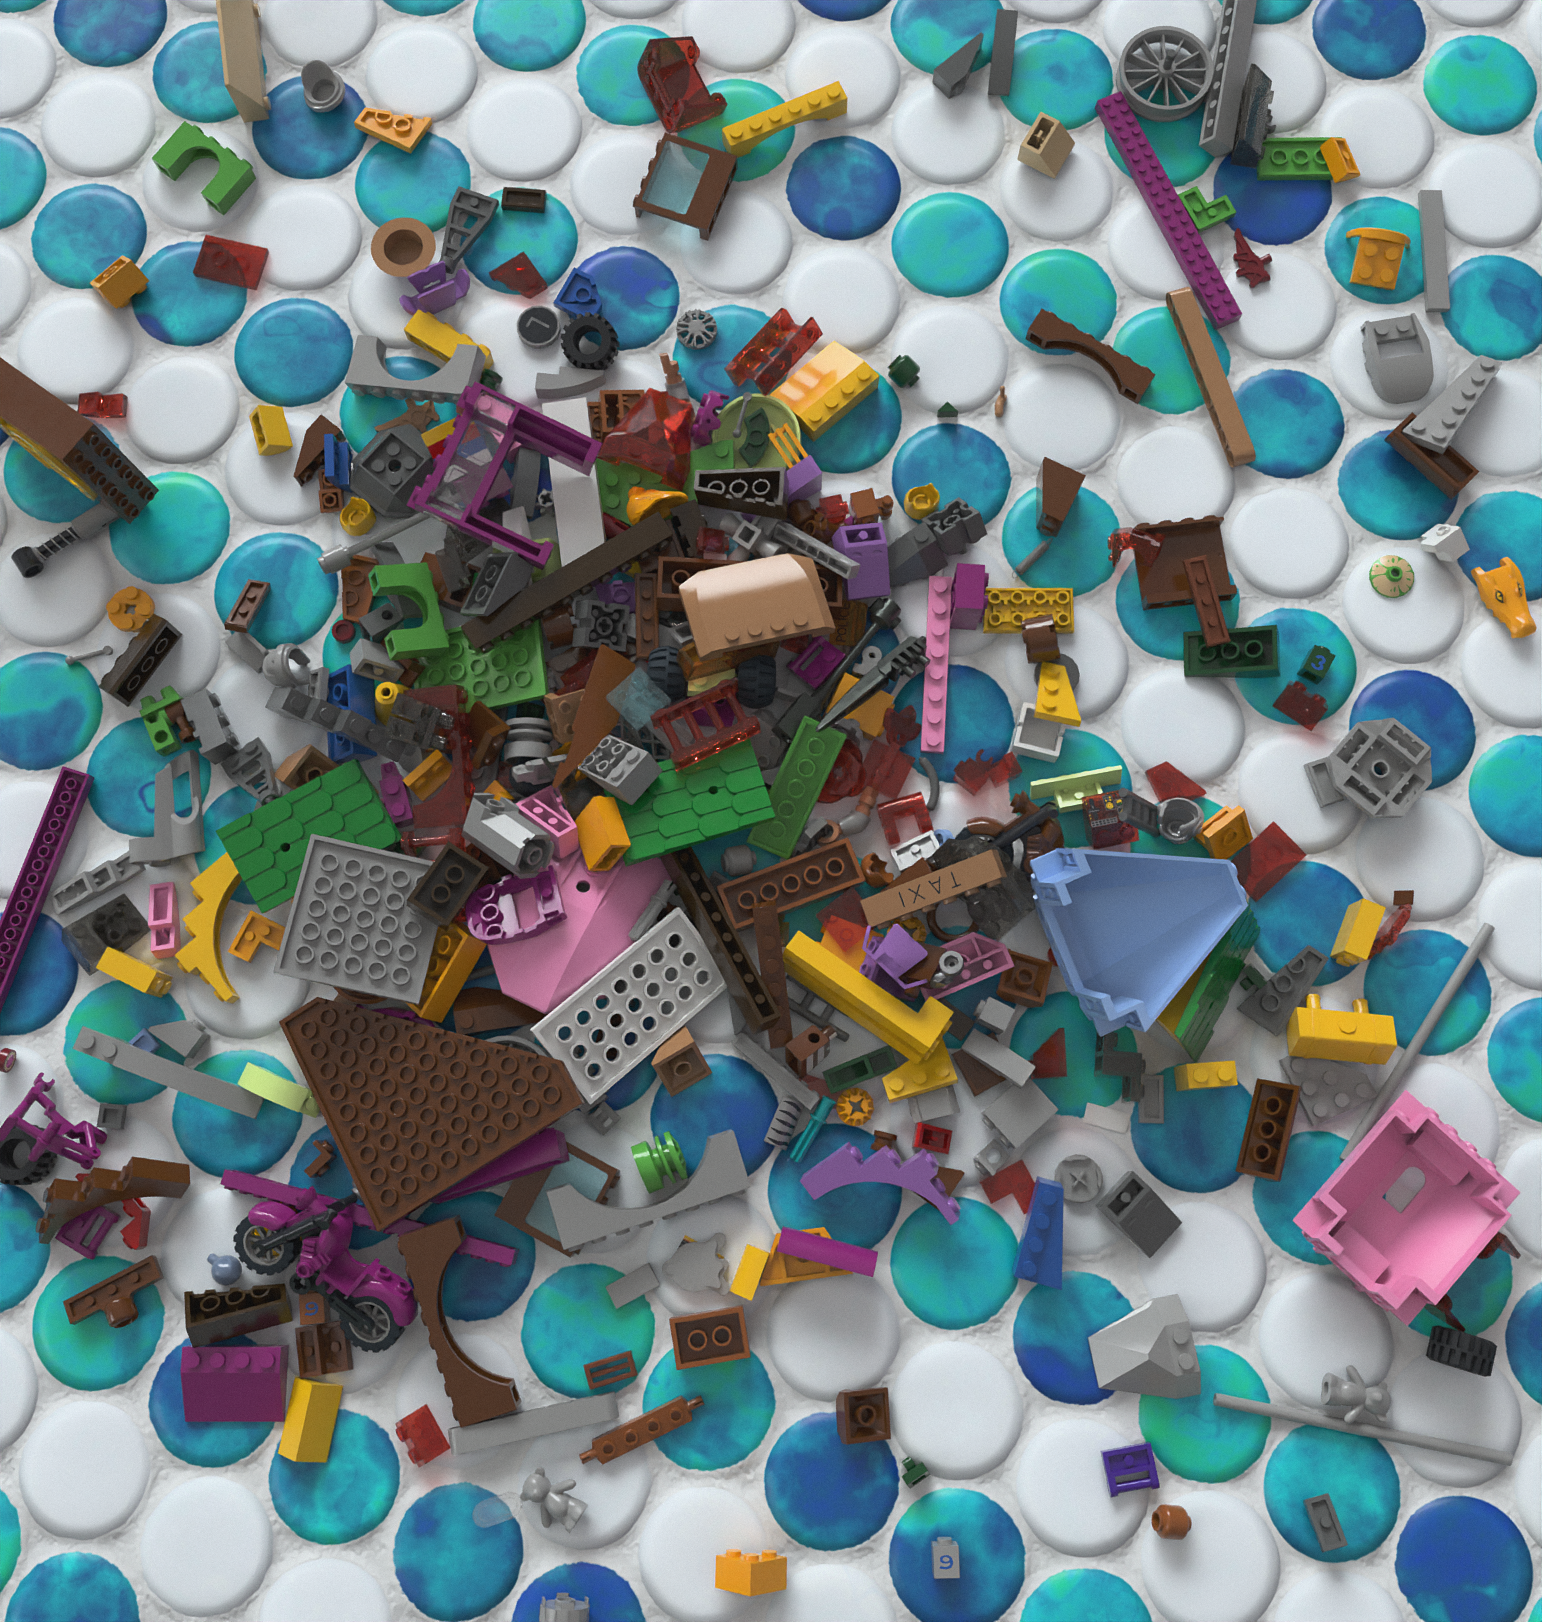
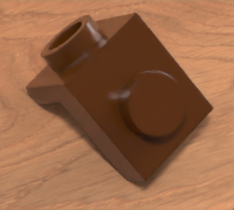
[304,1140,337,1178]

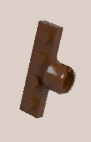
[63,1255,164,1328]

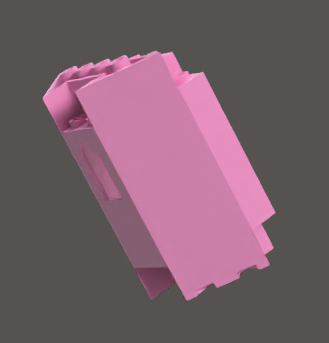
[1293,1090,1521,1326]

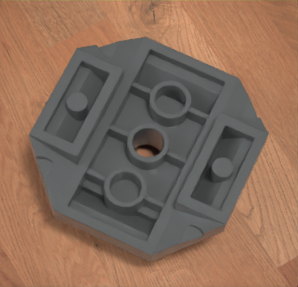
[350,424,447,518]

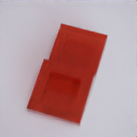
[77,392,128,418]

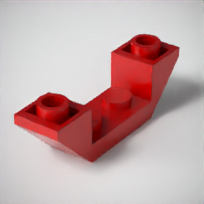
[75,1173,151,1250]

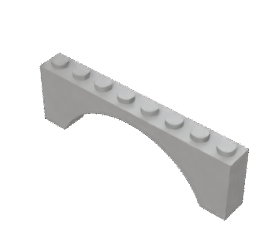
[546,1129,750,1252]

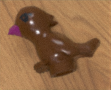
[801,512,855,557]

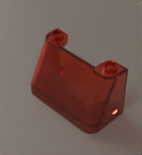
[637,36,728,134]

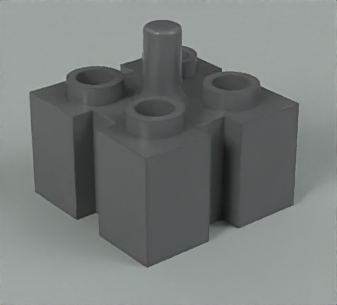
[921,497,987,557]
[572,599,630,652]

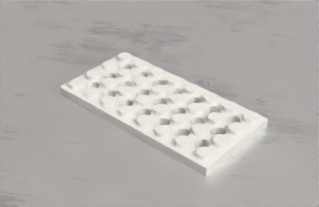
[530,907,727,1105]

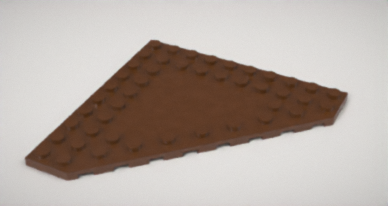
[279,997,586,1232]

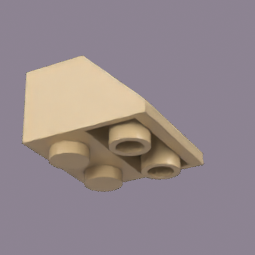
[1017,112,1075,179]

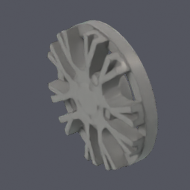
[676,309,717,350]

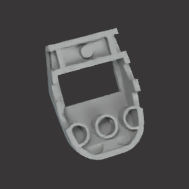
[1361,313,1434,404]

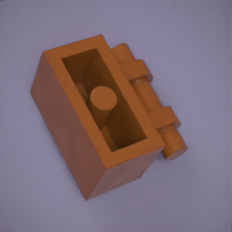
[849,488,894,525]

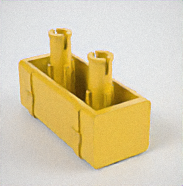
[1286,994,1397,1065]

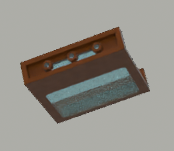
[633,132,738,241]
[494,1133,621,1258]

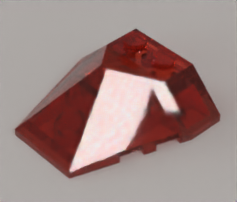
[598,388,692,491]

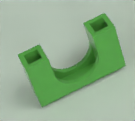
[152,121,256,215]
[368,562,450,660]

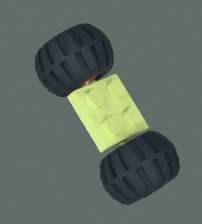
[646,646,776,709]

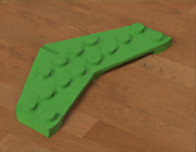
[596,440,735,527]

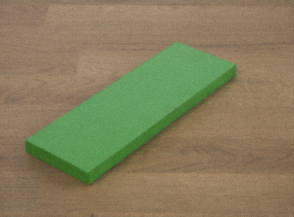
[746,715,847,860]

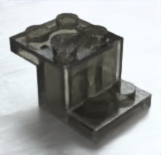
[1094,1030,1146,1104]

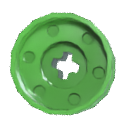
[631,1131,688,1194]

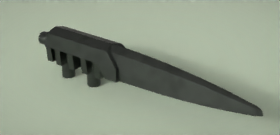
[815,636,930,732]

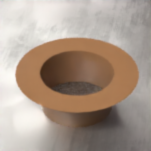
[371,218,436,277]

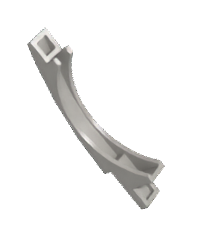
[72,1026,265,1119]

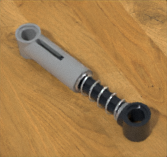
[11,503,120,578]

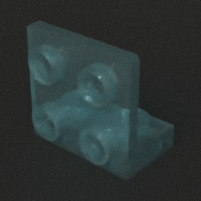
[606,667,671,731]

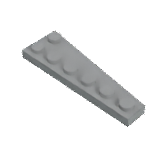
[1402,355,1502,454]

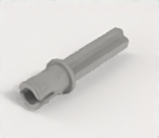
[628,879,677,942]

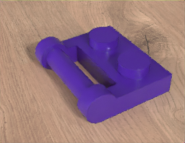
[1100,1442,1160,1498]

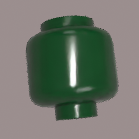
[887,355,920,388]

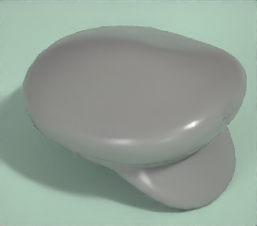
[301,60,345,113]

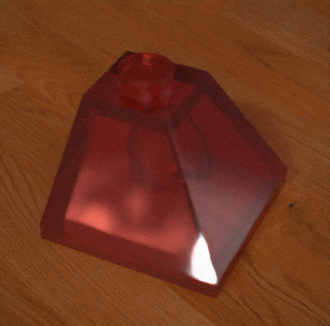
[1027,1028,1067,1080]

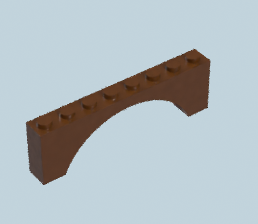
[398,1214,522,1428]

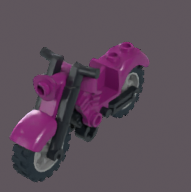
[233,1186,418,1353]

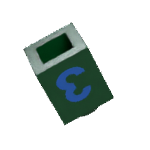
[1297,645,1336,685]

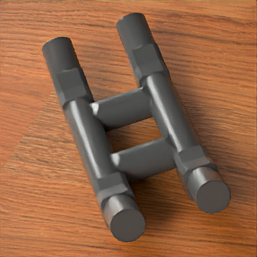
[786,974,853,1042]

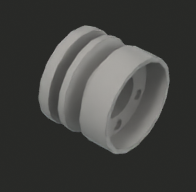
[504,717,553,765]

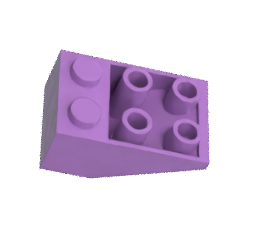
[832,522,890,601]

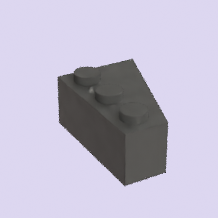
[181,688,240,765]

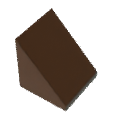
[1393,890,1414,907]

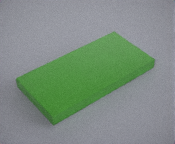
[1255,137,1342,181]

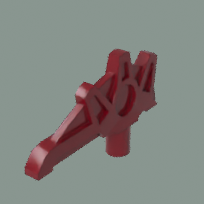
[1233,228,1272,288]

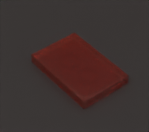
[193,235,269,290]
[1231,821,1306,902]

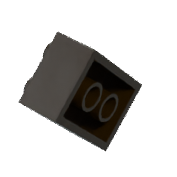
[407,841,488,932]

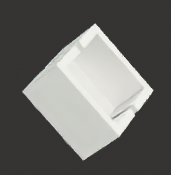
[1010,702,1066,763]

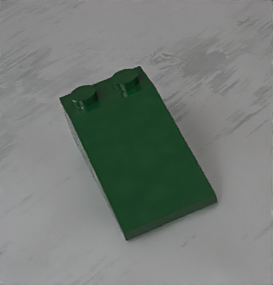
[1183,625,1281,678]

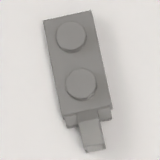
[512,754,576,785]

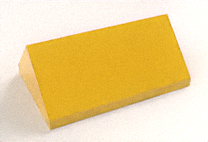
[278,1377,343,1463]

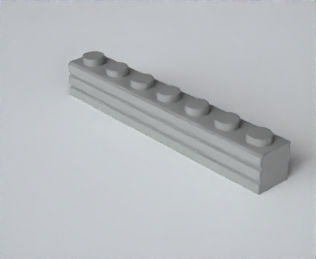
[773,522,860,579]
[731,1032,821,1111]

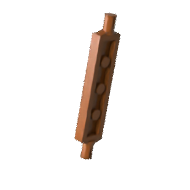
[579,1395,705,1465]

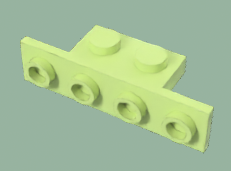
[1030,765,1122,813]

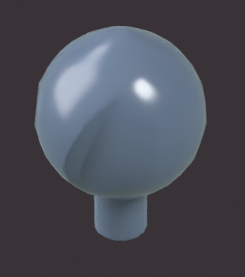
[207,1253,242,1286]

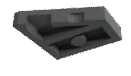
[790,816,829,858]

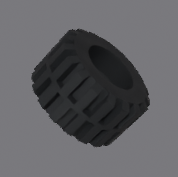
[561,312,620,370]
[0,1125,57,1185]
[1426,1325,1497,1377]

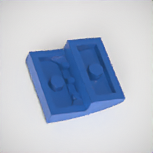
[324,434,353,493]

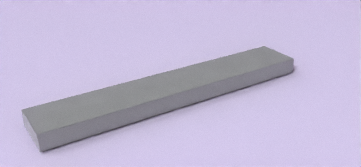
[1418,190,1450,312]

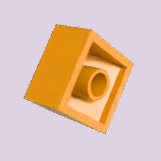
[90,255,149,309]

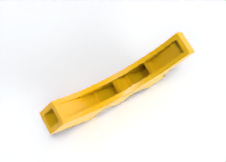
[174,852,243,1004]

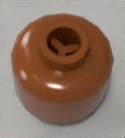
[1152,1504,1192,1540]

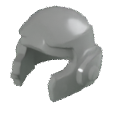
[262,643,311,689]
[1157,798,1204,844]

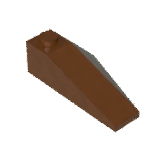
[453,987,549,1036]

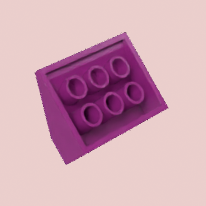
[180,1344,289,1422]

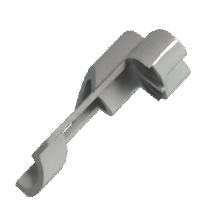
[129,749,205,867]

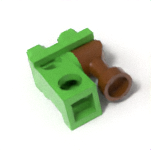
[139,686,196,757]

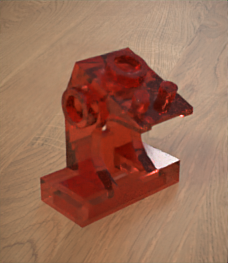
[1108,527,1166,568]

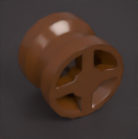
[870,1130,897,1151]

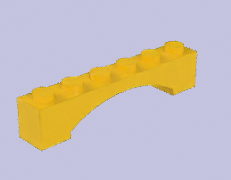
[722,81,848,158]

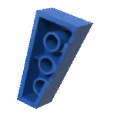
[1012,1176,1064,1290]

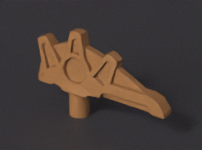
[374,398,440,434]

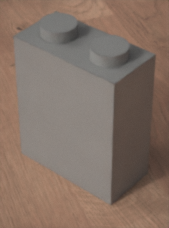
[981,1078,1059,1149]

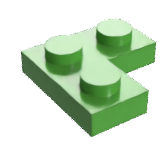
[1178,186,1236,233]

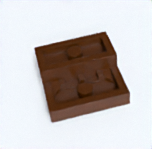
[295,1320,353,1378]

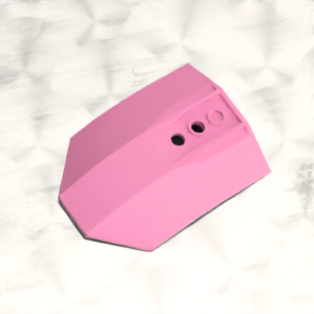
[487,816,672,1014]

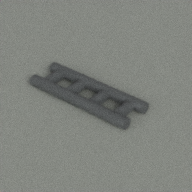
[1118,788,1161,838]

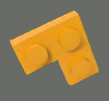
[228,910,286,963]

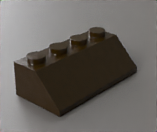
[99,614,183,707]

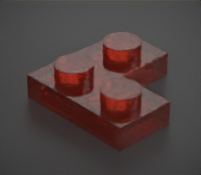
[979,1159,1035,1214]

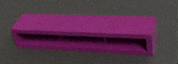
[430,1128,570,1204]

